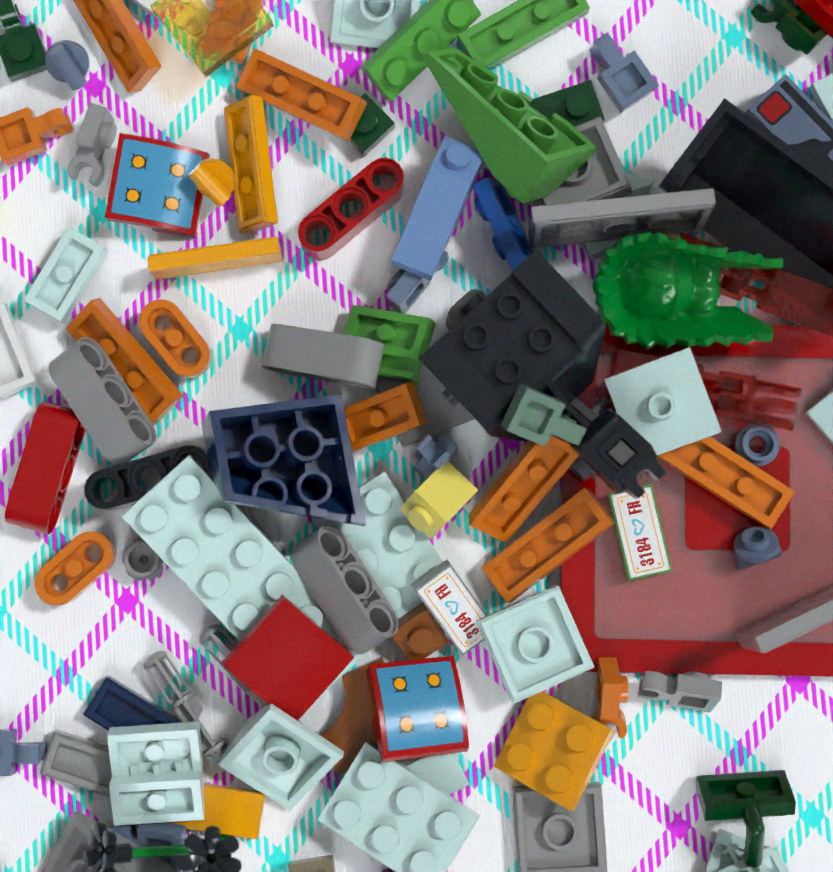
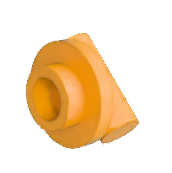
[188,158,236,207]

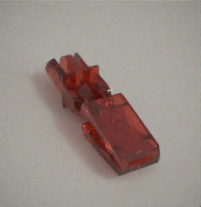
[679,232,833,337]
[606,349,802,431]

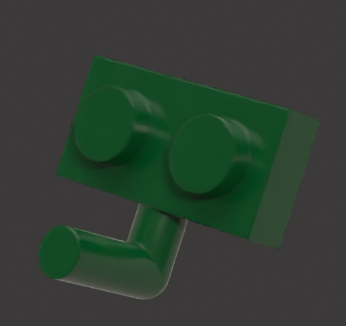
[696,770,796,868]

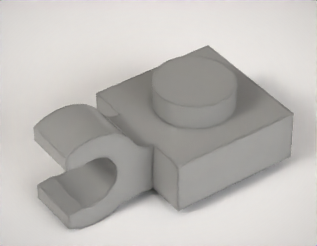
[67,102,117,187]

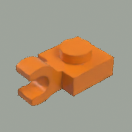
[0,107,74,166]
[592,657,628,738]

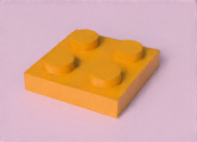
[493,691,615,811]

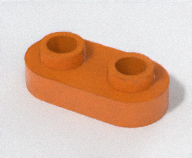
[139,299,212,378]
[35,531,116,605]

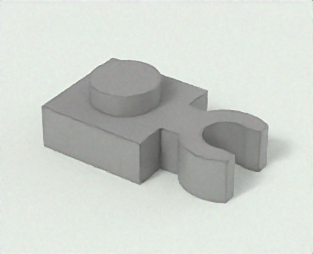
[638,671,722,713]

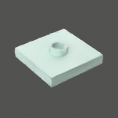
[604,347,722,455]
[476,585,595,704]

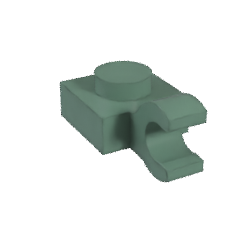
[500,384,587,447]

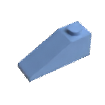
[391,136,483,281]

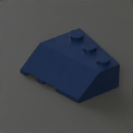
[202,394,366,526]

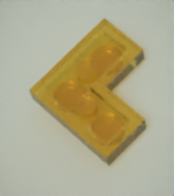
[150,0,274,78]

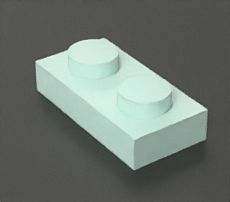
[23,226,109,325]

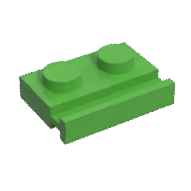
[344,305,436,384]

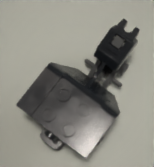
[419,249,666,499]

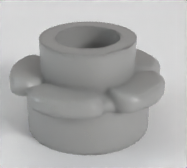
[122,538,164,581]

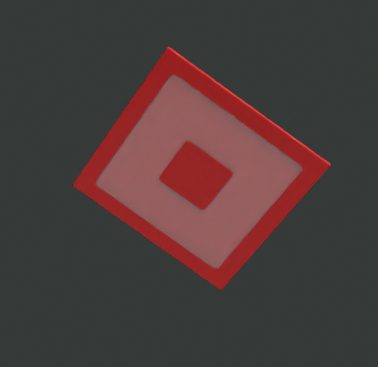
[561,324,833,677]

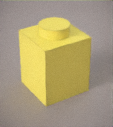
[400,461,478,539]

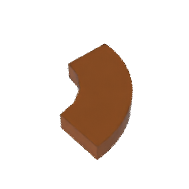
[320,657,385,776]

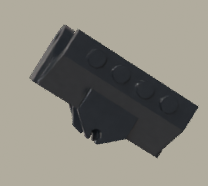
[658,98,833,326]

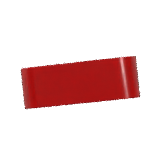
[298,157,404,261]
[4,401,85,535]

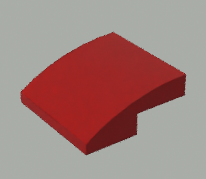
[222,594,354,721]

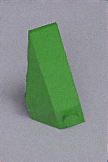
[423,47,597,204]

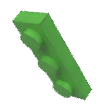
[360,0,482,101]
[457,0,590,70]

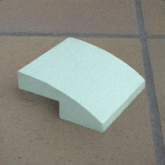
[107,721,205,826]

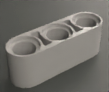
[261,323,385,389]
[48,337,157,465]
[291,525,399,654]

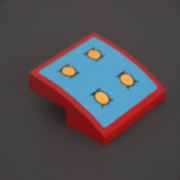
[105,133,210,238]
[366,655,469,763]

